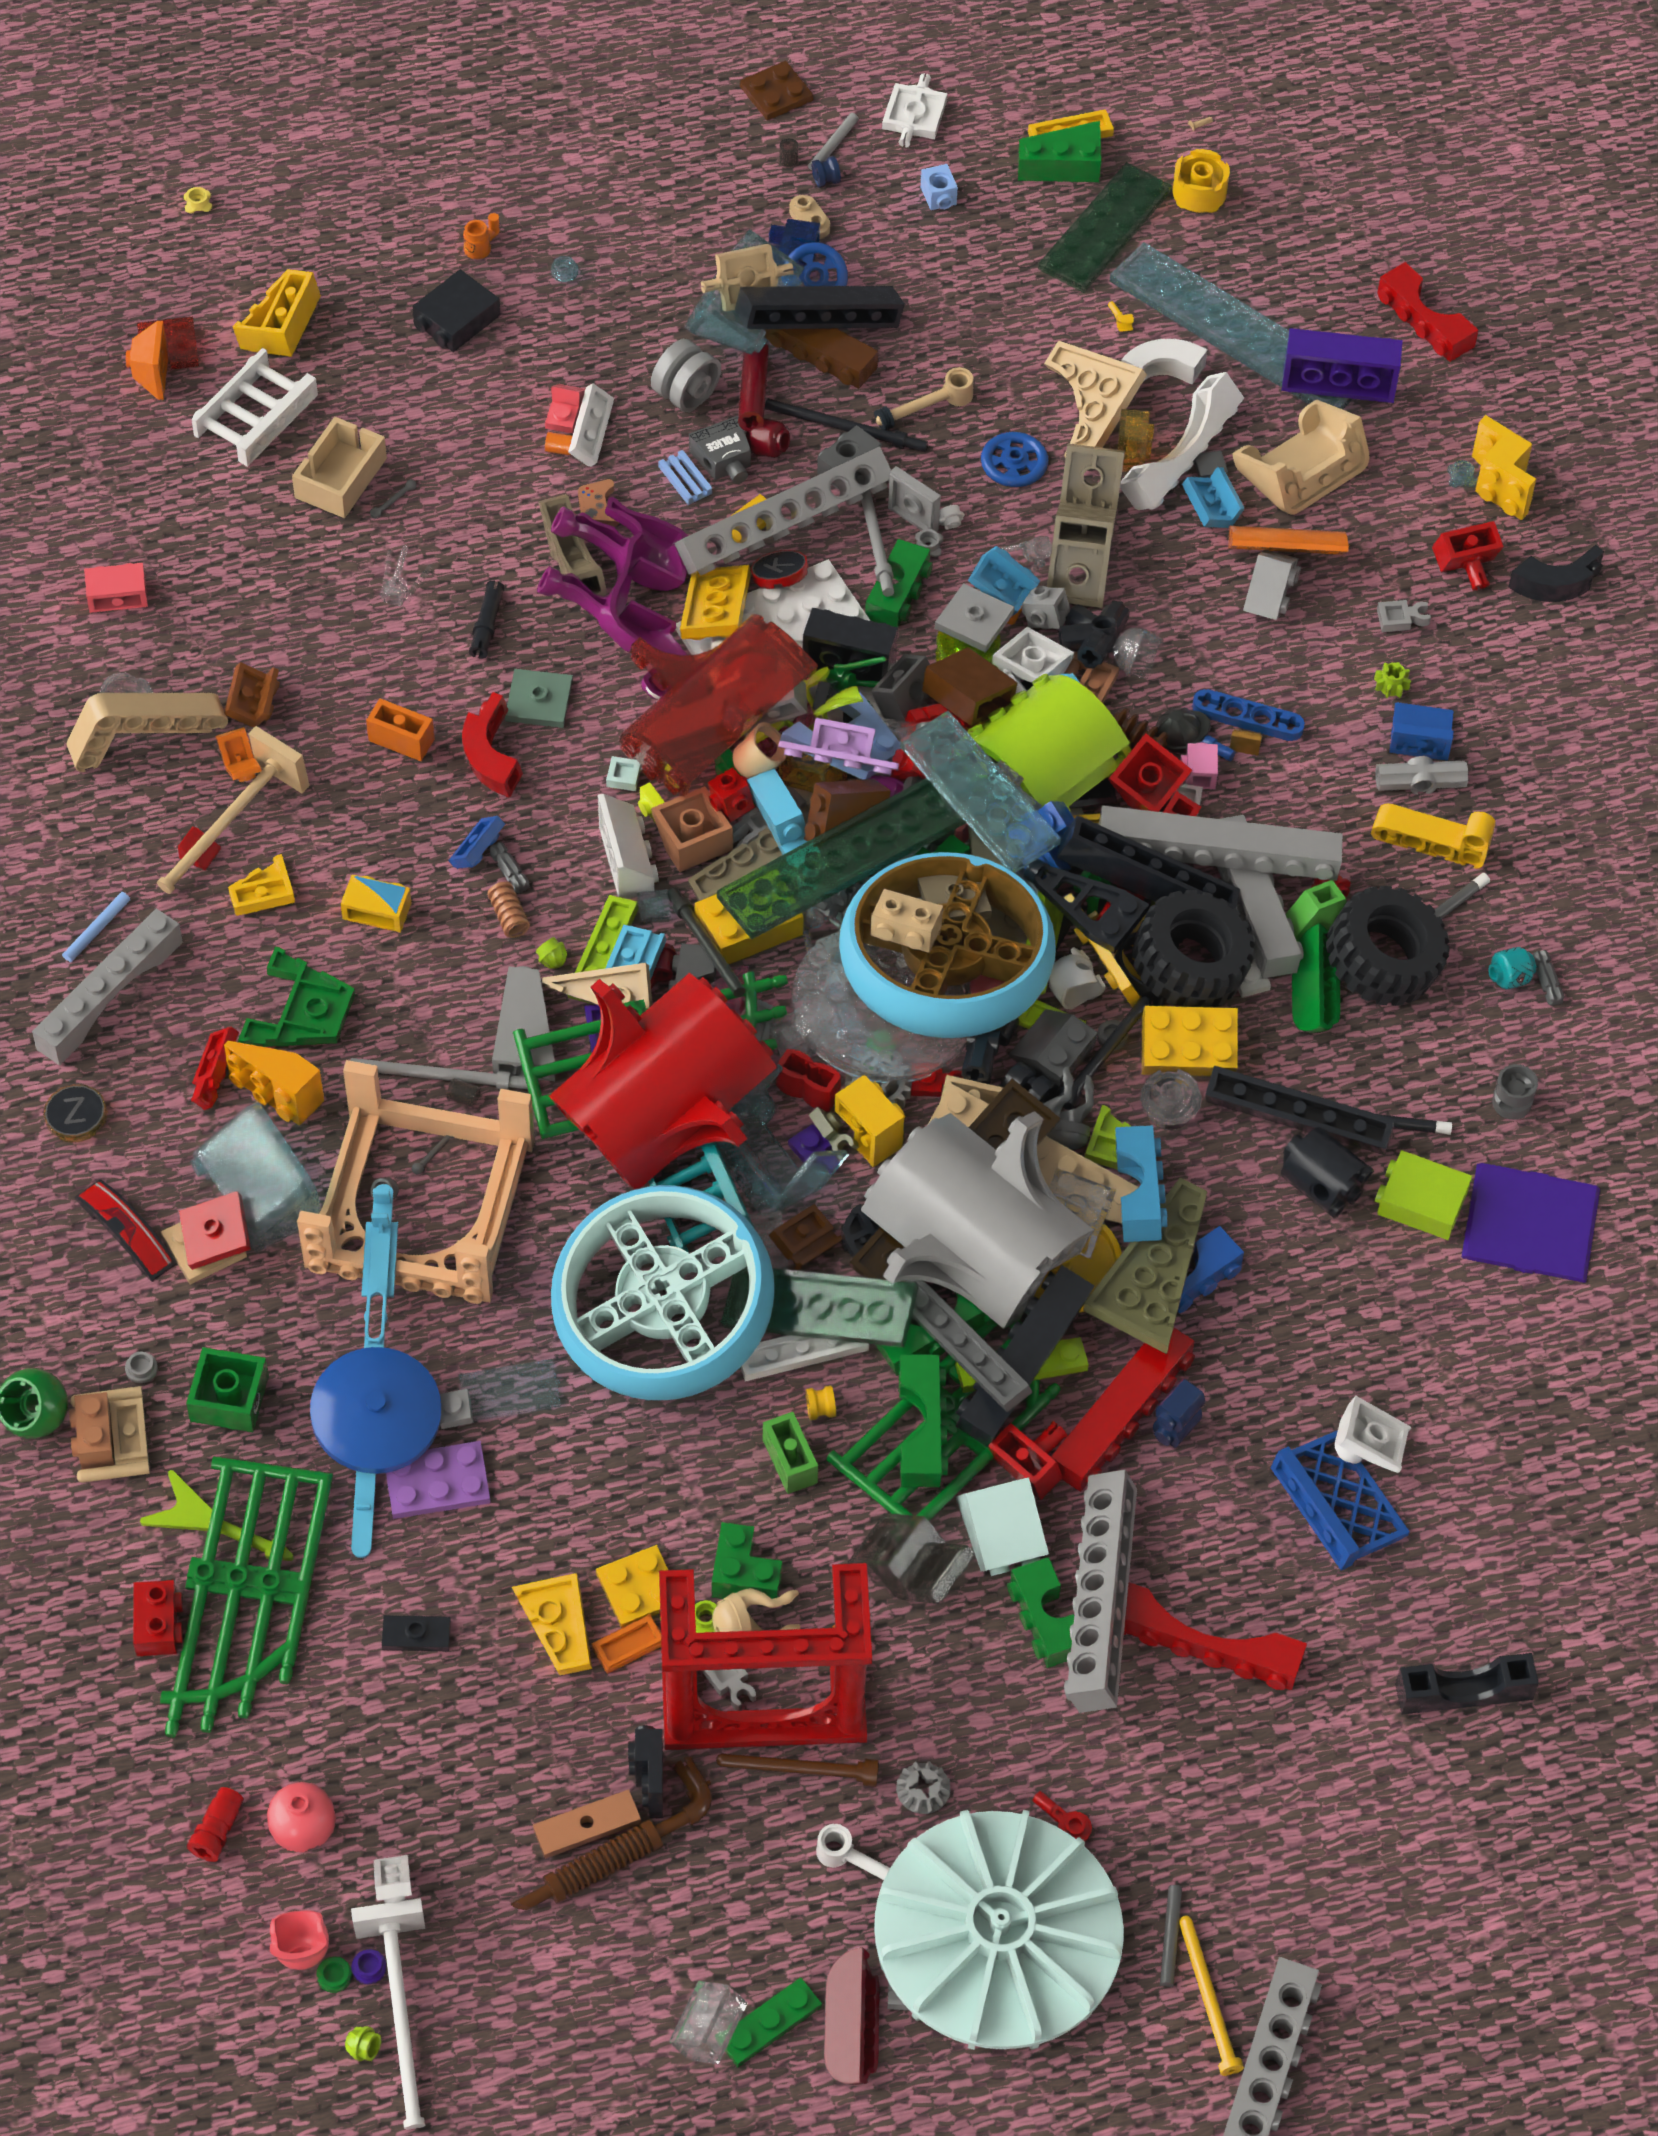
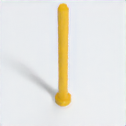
[1179,1916,1244,2076]

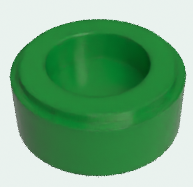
[316,1956,352,1993]

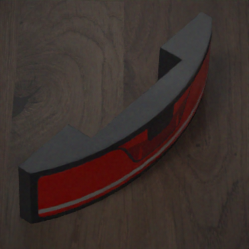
[75,1179,177,1282]

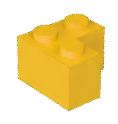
[835,1074,905,1167]

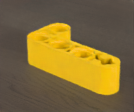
[1371,804,1496,869]

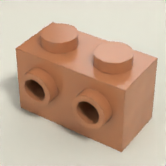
[69,1392,115,1470]

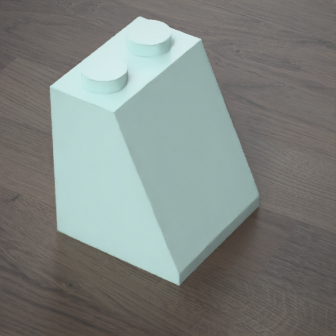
[955,1477,1049,1576]

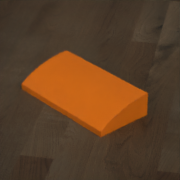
[1228,526,1349,555]

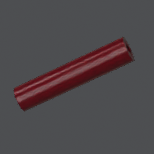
[738,339,769,432]

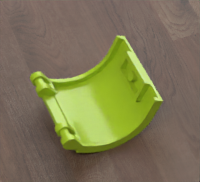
[959,674,1131,813]

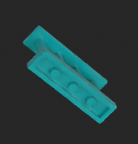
[648,1142,755,1254]

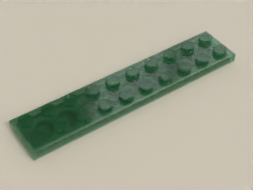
[717,757,1002,939]

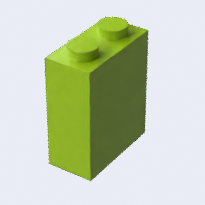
[1375,1150,1472,1240]

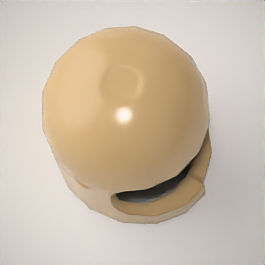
[732,722,787,779]

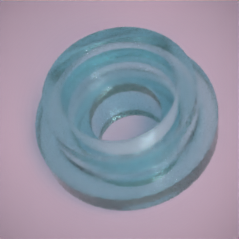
[551,256,578,282]

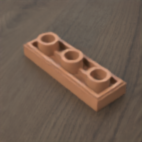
[533,1789,641,1859]

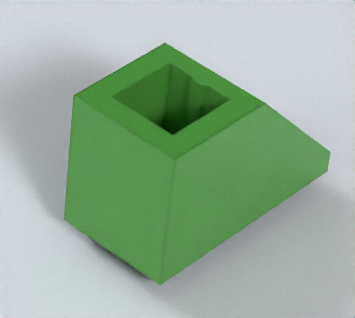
[1285,880,1346,942]

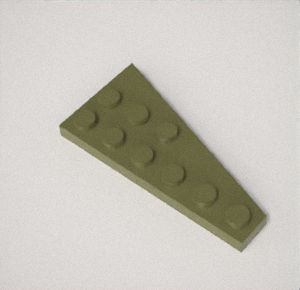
[1083,1178,1207,1354]

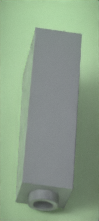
[492,966,556,1081]

